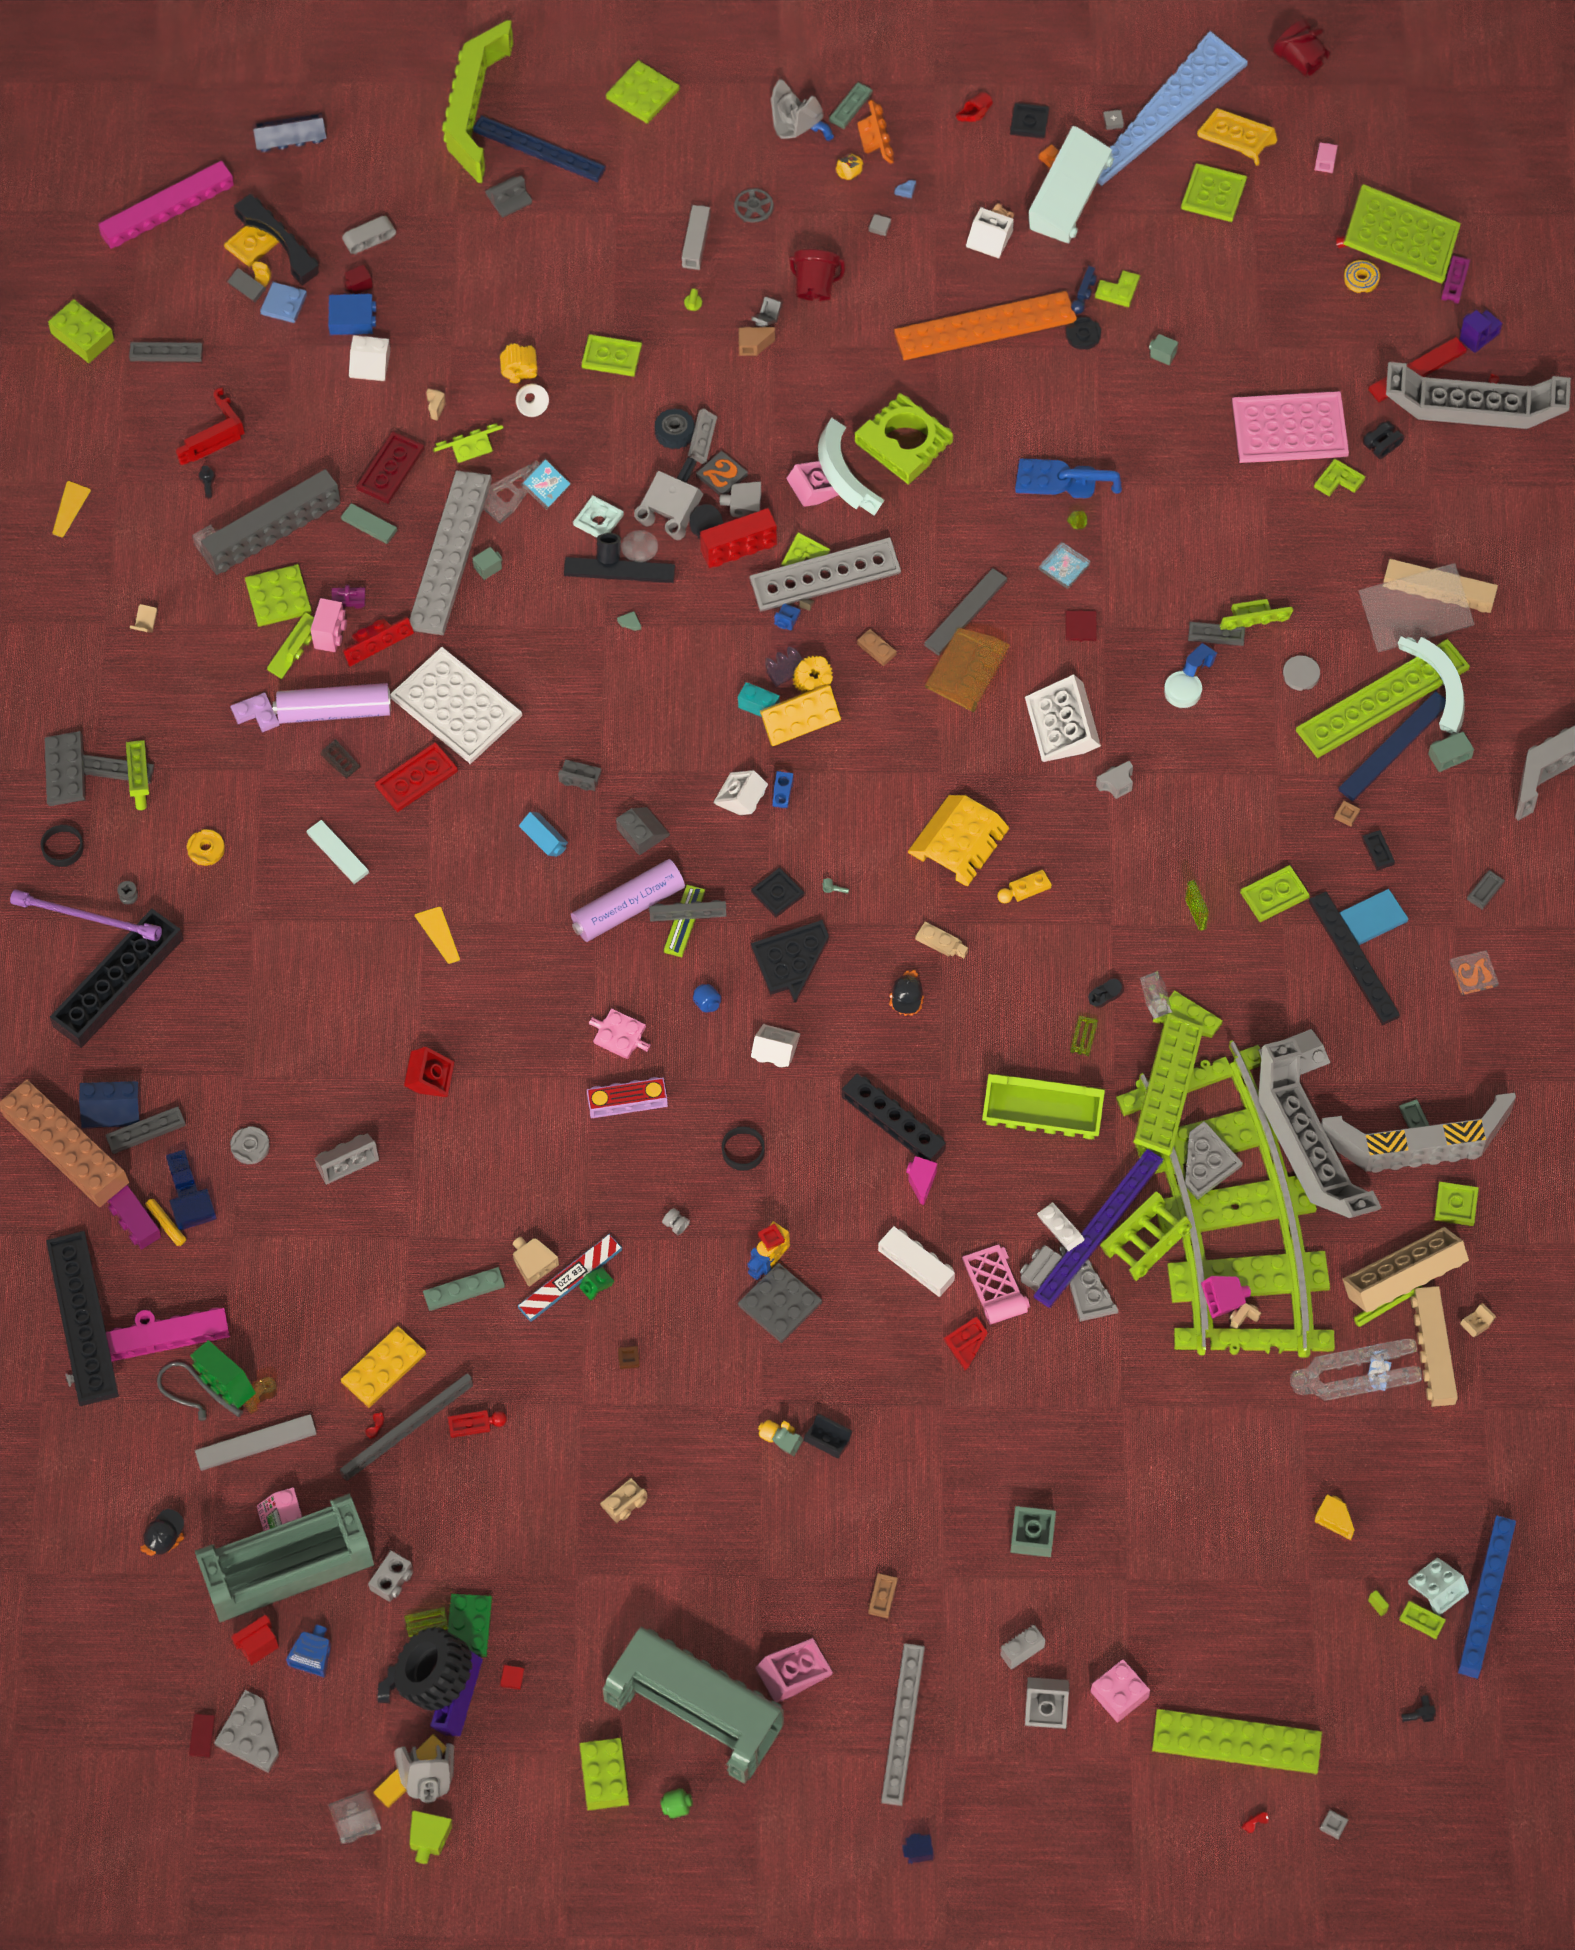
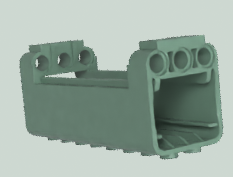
[194,1493,374,1622]
[603,1627,784,1784]

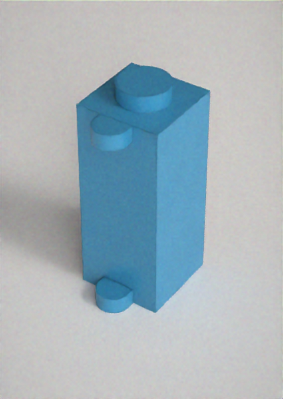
[519,812,568,857]

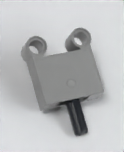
[634,457,703,540]

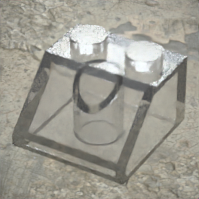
[328,1790,381,1844]

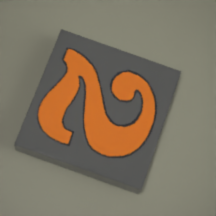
[696,451,748,495]

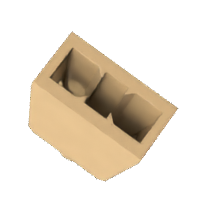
[513,1237,559,1287]

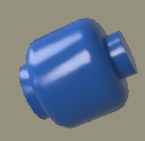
[693,984,721,1013]

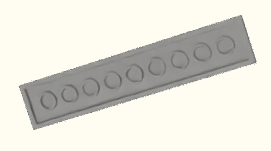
[409,471,492,635]

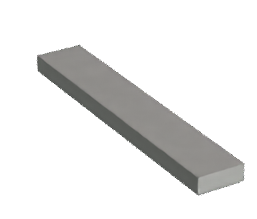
[195,1414,317,1471]

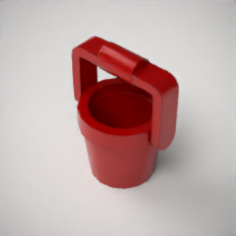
[955,92,993,122]

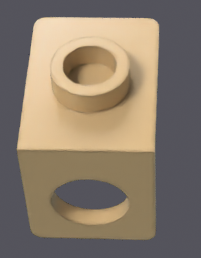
[130,604,157,633]

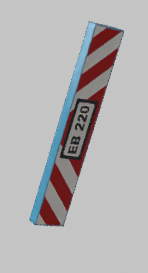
[518,1234,622,1322]

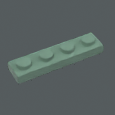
[423,1267,505,1311]

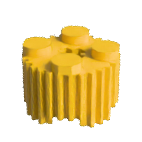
[500,343,537,383]
[792,656,833,693]

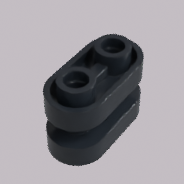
[1363,421,1405,459]

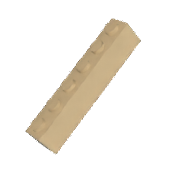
[1383,559,1498,613]
[1411,1286,1458,1407]

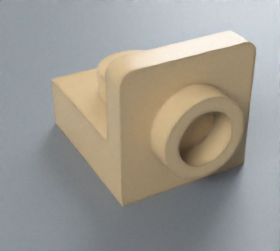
[426,389,446,421]

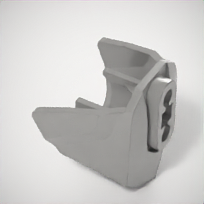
[771,79,823,139]
[394,1743,454,1803]

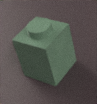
[1149,334,1178,365]
[472,547,502,580]

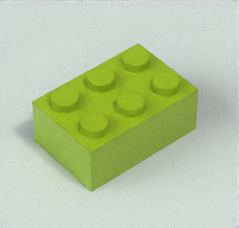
[48,299,114,363]
[580,1738,629,1810]

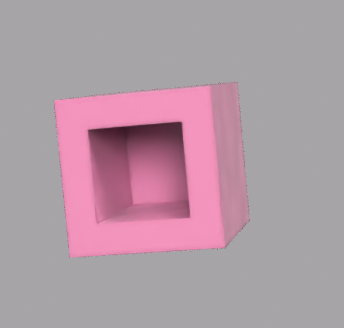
[1315,143,1337,173]

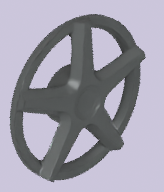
[734,189,774,222]

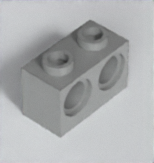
[368,1551,413,1602]

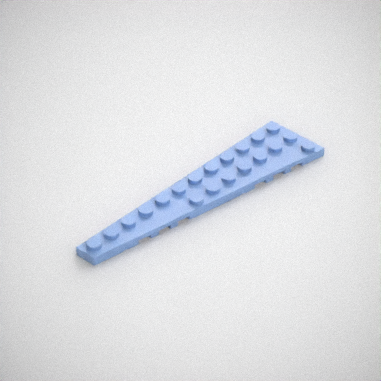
[1097,32,1248,186]

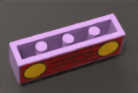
[587,1077,668,1118]

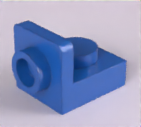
[775,604,801,631]

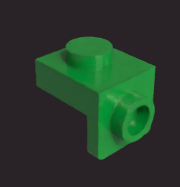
[579,1267,614,1300]

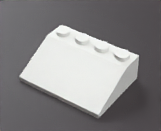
[1025,675,1101,762]

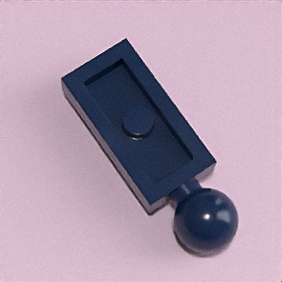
[1071,266,1097,314]

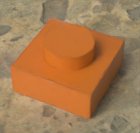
[1039,145,1060,168]

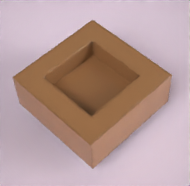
[1334,801,1360,827]

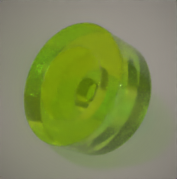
[1068,511,1087,529]

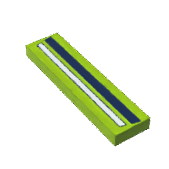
[664,885,705,957]

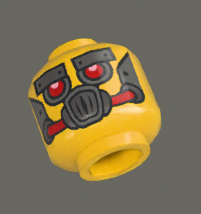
[836,154,863,180]

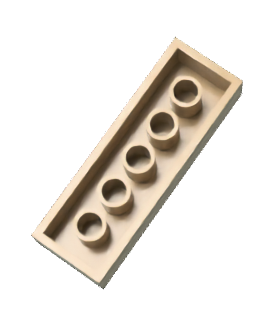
[1343,1227,1469,1312]

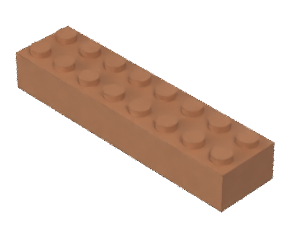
[0,1080,129,1208]

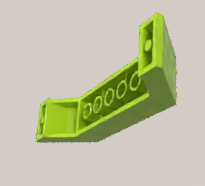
[443,20,514,183]

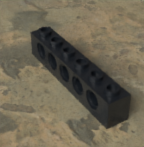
[842,1073,946,1162]

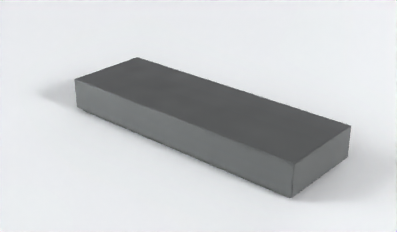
[1188,622,1245,646]

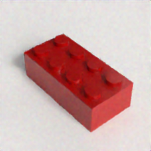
[700,508,777,568]

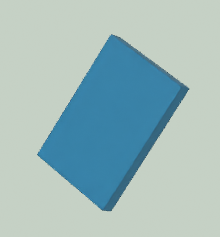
[1340,889,1408,945]

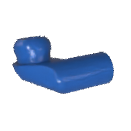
[811,121,834,141]

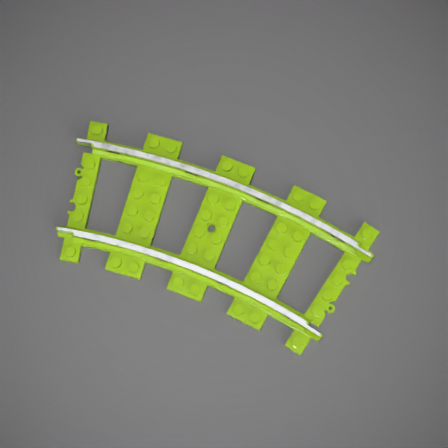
[1116,1040,1335,1358]

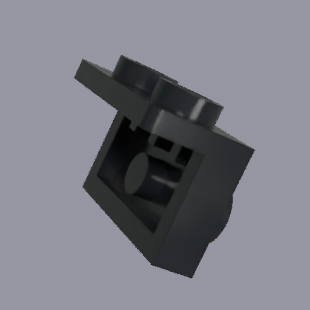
[803,1414,853,1459]

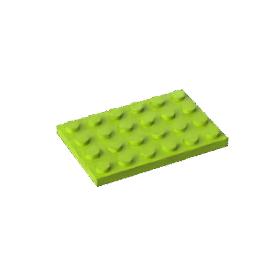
[1343,184,1461,284]

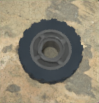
[655,408,695,449]

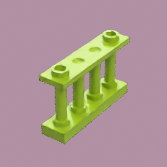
[1100,1191,1192,1281]

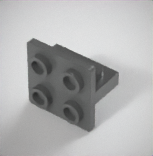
[485,176,532,217]

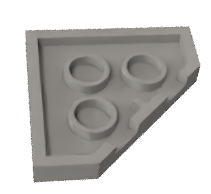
[1185,1121,1243,1200]
[214,1690,279,1773]

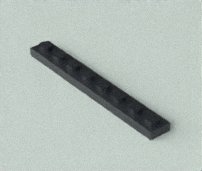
[1309,892,1400,1026]

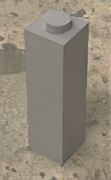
[682,205,710,270]

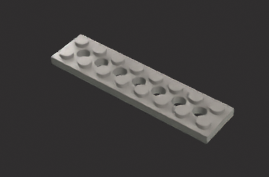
[749,538,901,612]

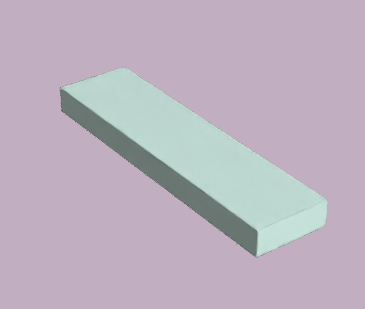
[307,820,369,884]

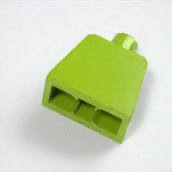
[410,1811,453,1864]

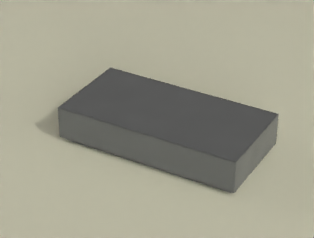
[227,268,266,302]
[1467,870,1505,910]

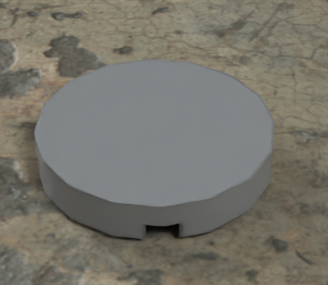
[1283,656,1320,691]
[230,1126,270,1164]

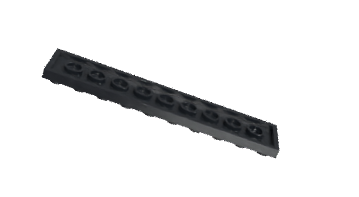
[46,1231,119,1406]

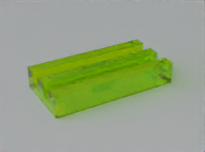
[1070,1016,1098,1056]
[404,1607,448,1637]

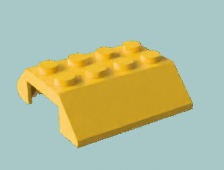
[908,795,1009,886]

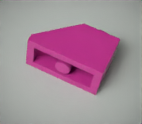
[906,1156,938,1205]

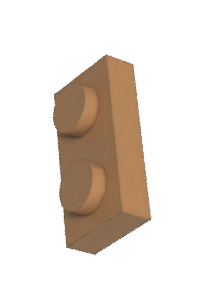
[857,629,897,666]
[868,1574,898,1618]

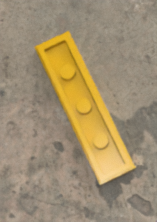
[373,1735,446,1808]

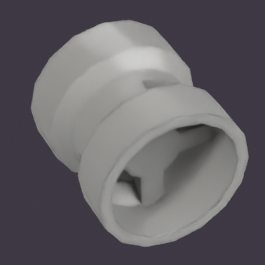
[662,1208,690,1235]

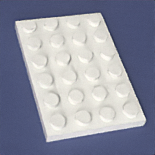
[390,647,522,764]

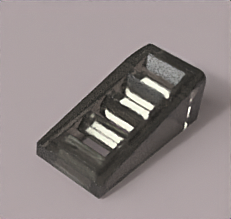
[321,739,361,779]

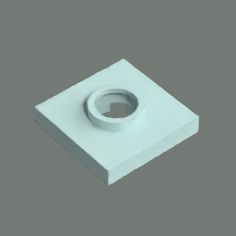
[573,496,624,537]

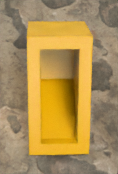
[1314,1495,1354,1540]

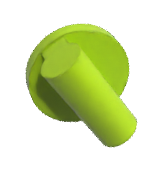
[684,289,702,311]

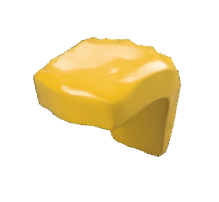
[252,262,271,288]

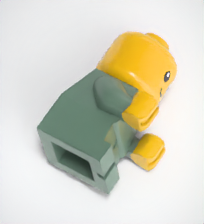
[758,1420,803,1456]

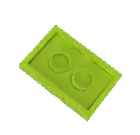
[582,335,642,377]
[1240,865,1309,922]

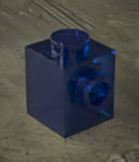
[902,1833,934,1864]

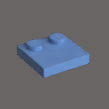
[261,282,307,323]

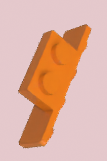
[857,100,894,164]

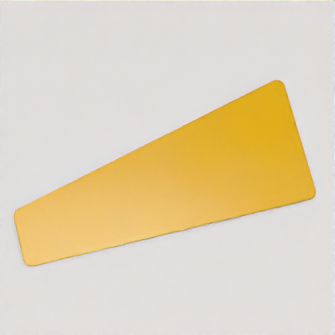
[53,481,91,537]
[415,907,460,964]

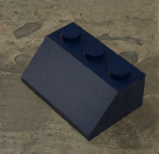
[79,1081,141,1128]

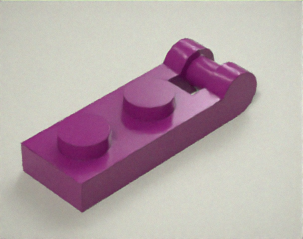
[1441,256,1470,304]

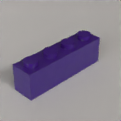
[431,1650,483,1736]

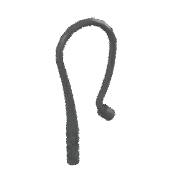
[157,1362,243,1421]

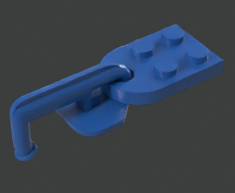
[1015,458,1122,498]

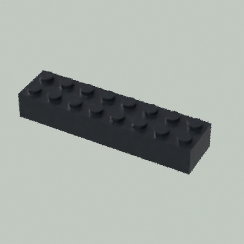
[50,909,183,1048]

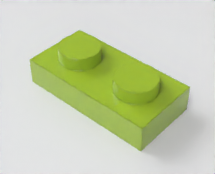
[1399,1601,1446,1639]

